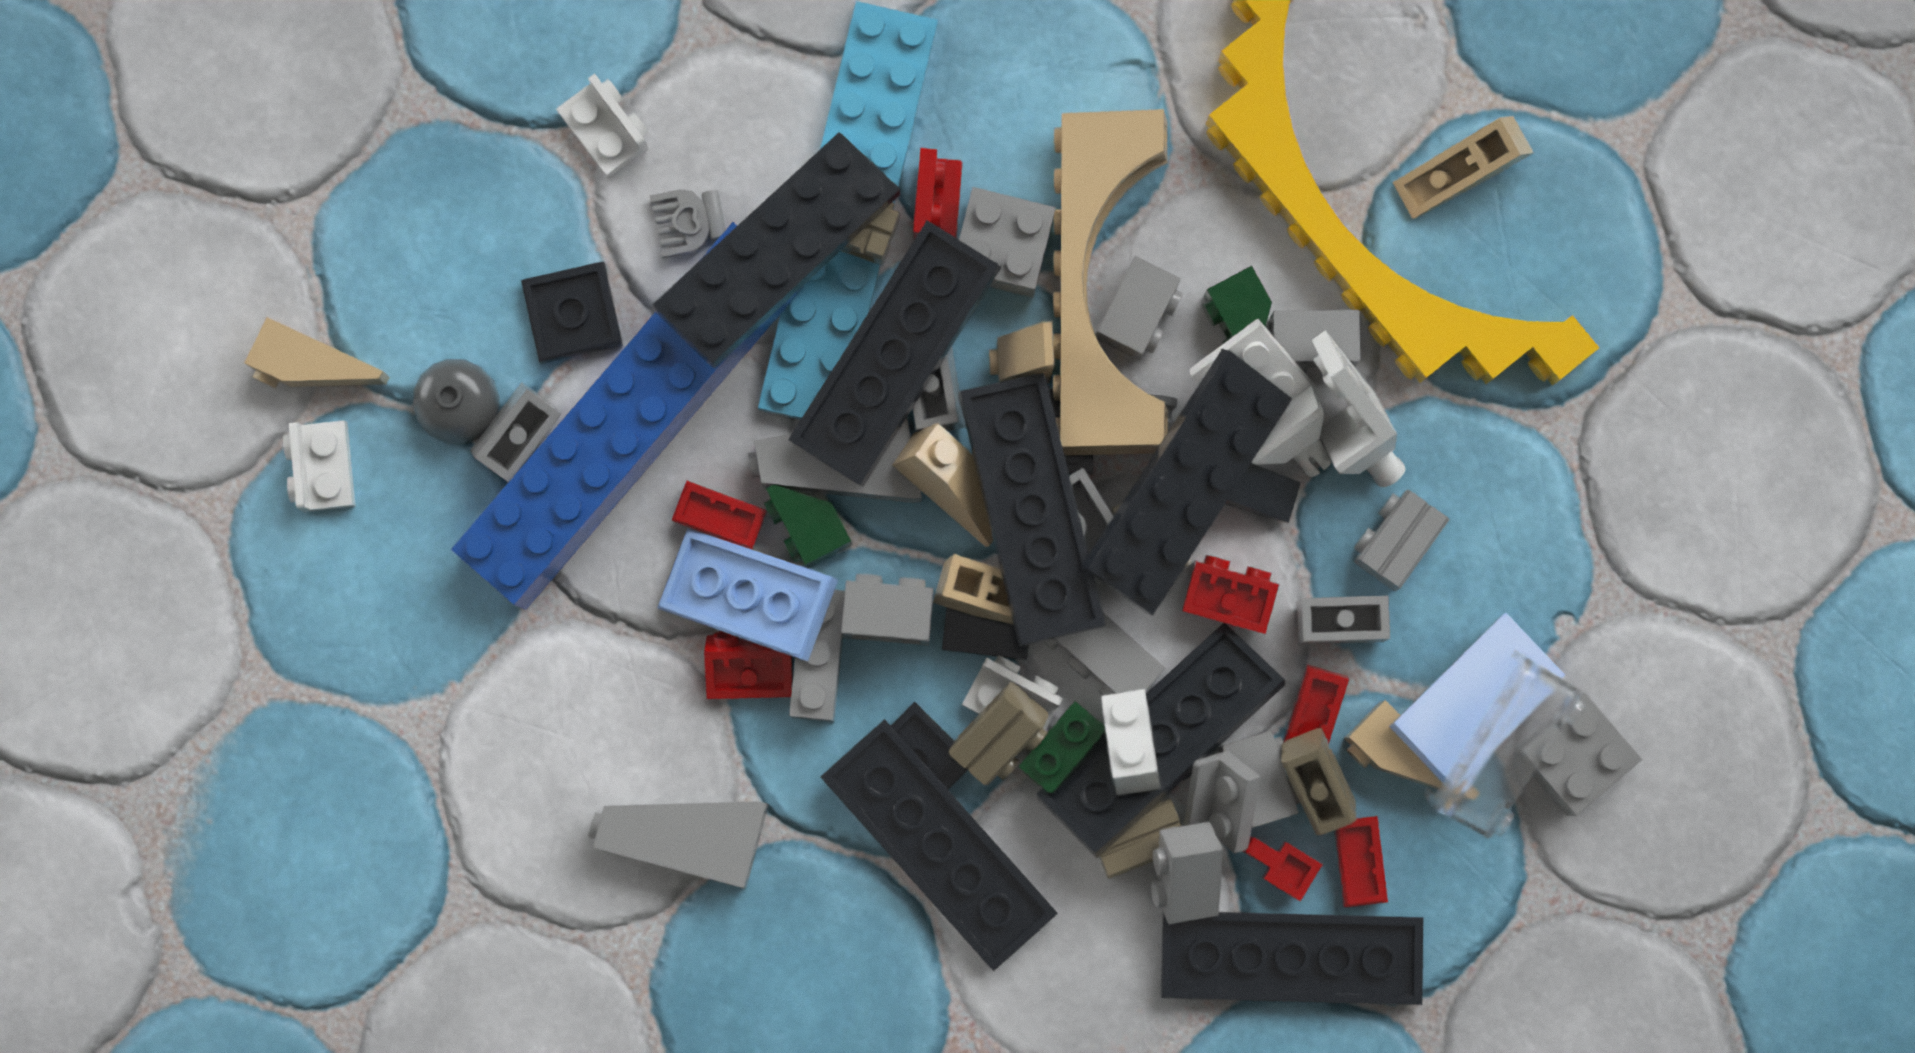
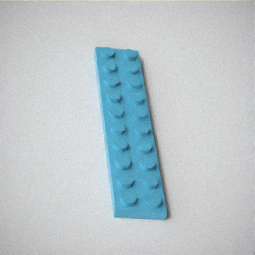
[758,1,938,420]

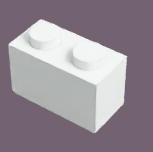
[1101,689,1160,795]

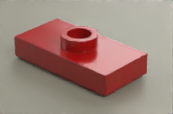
[671,480,768,550]
[1283,664,1349,743]
[1334,816,1388,907]

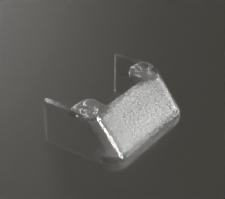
[1424,649,1585,839]

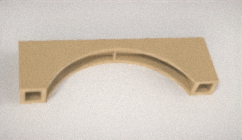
[1053,109,1168,455]

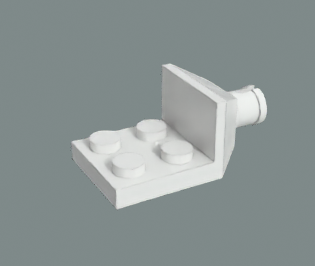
[1189,319,1332,477]
[1312,330,1405,487]

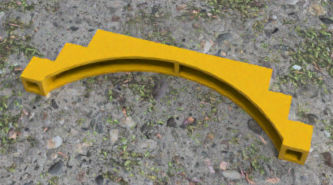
[1206,0,1600,386]

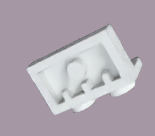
[556,74,649,178]
[283,420,355,512]
[962,655,1063,731]

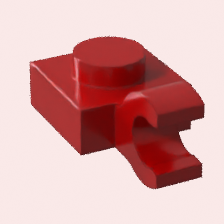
[1242,836,1323,902]

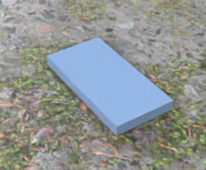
[657,528,838,662]
[1389,613,1565,790]

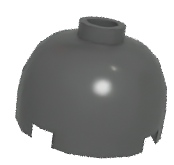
[413,359,500,445]

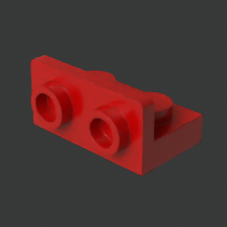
[913,148,963,240]
[1182,555,1280,634]
[704,631,793,699]

